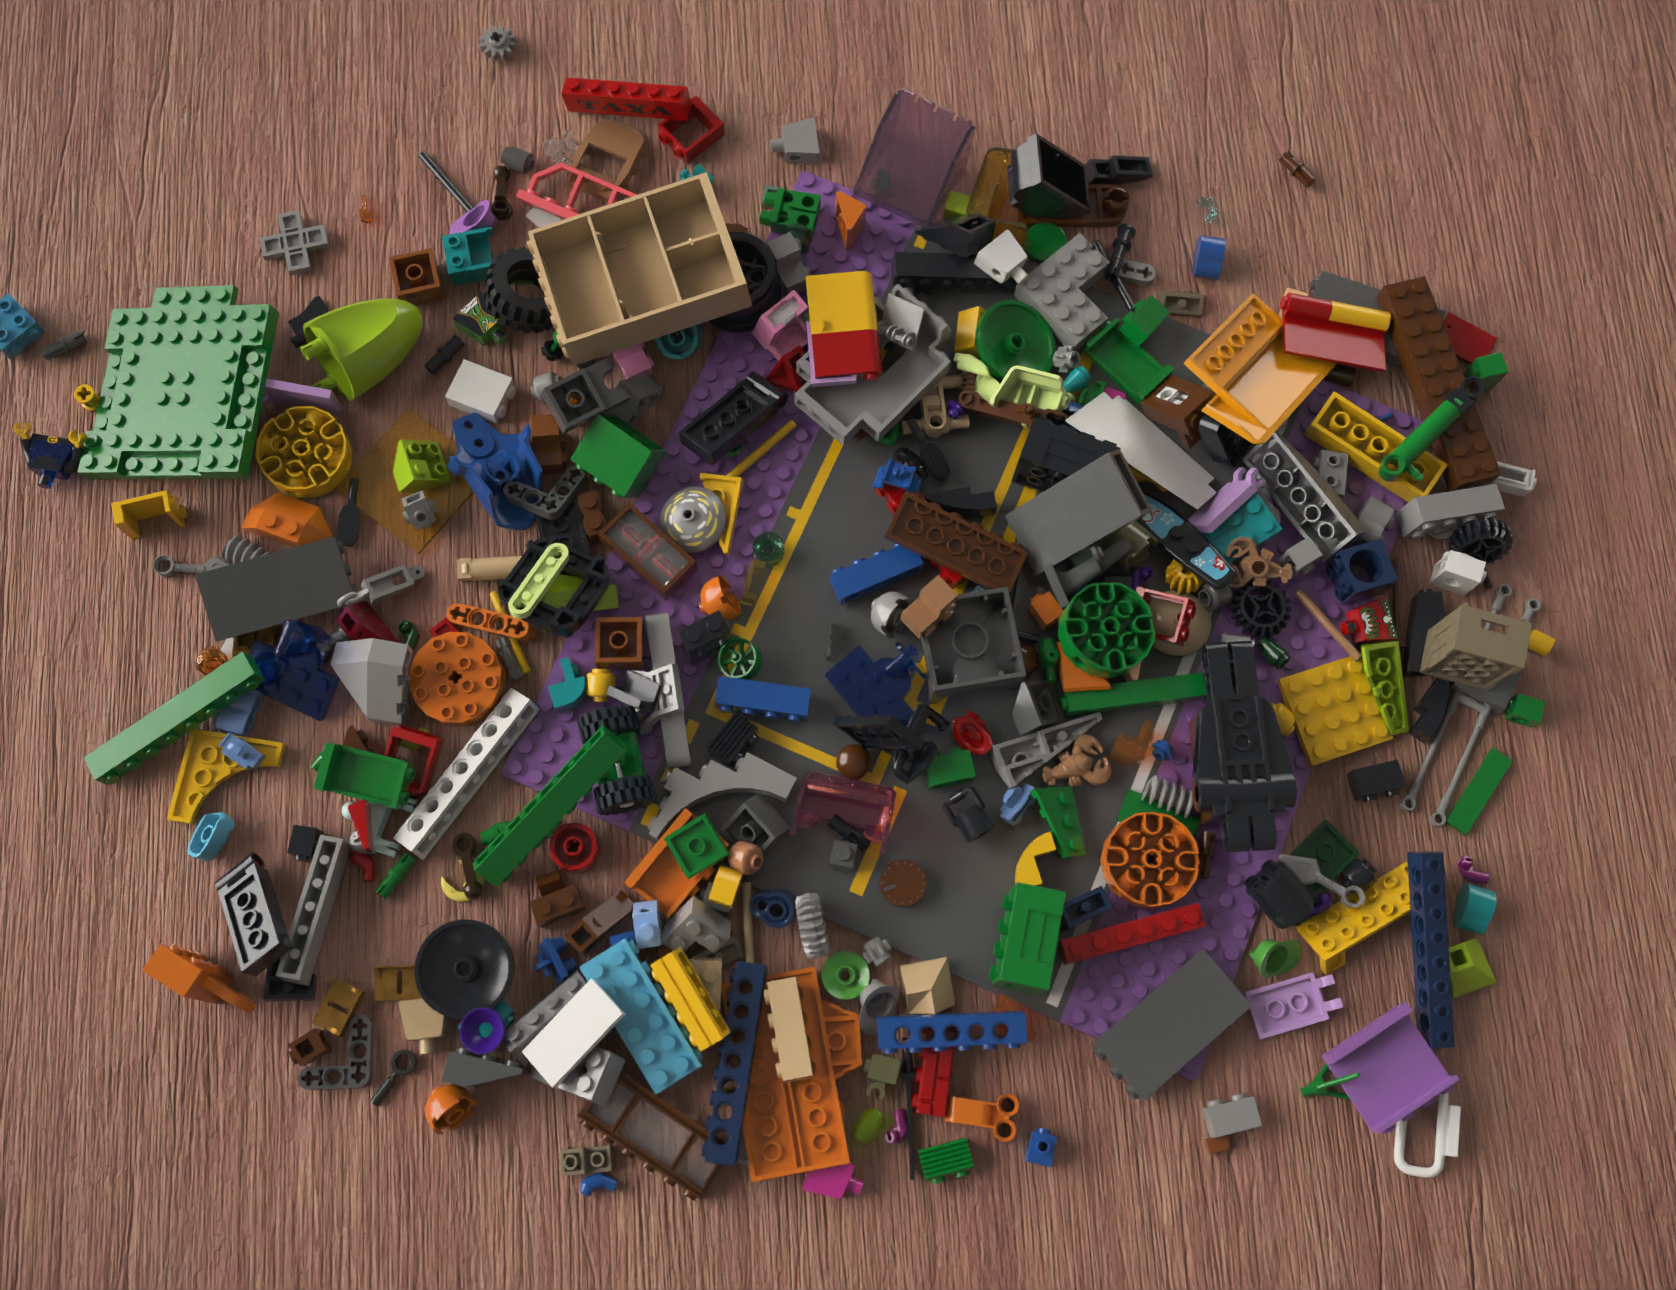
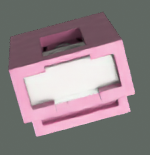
[752,290,808,361]

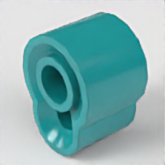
[1453,884,1497,935]

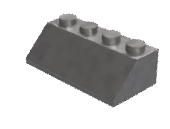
[503,970,587,1066]

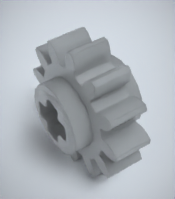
[479,25,517,62]

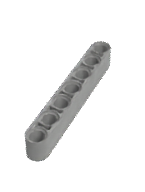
[645,612,691,769]

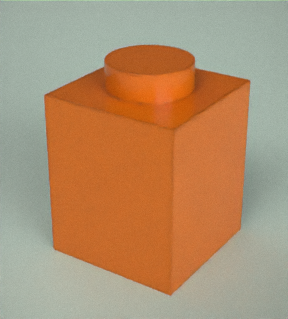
[1028,592,1063,631]

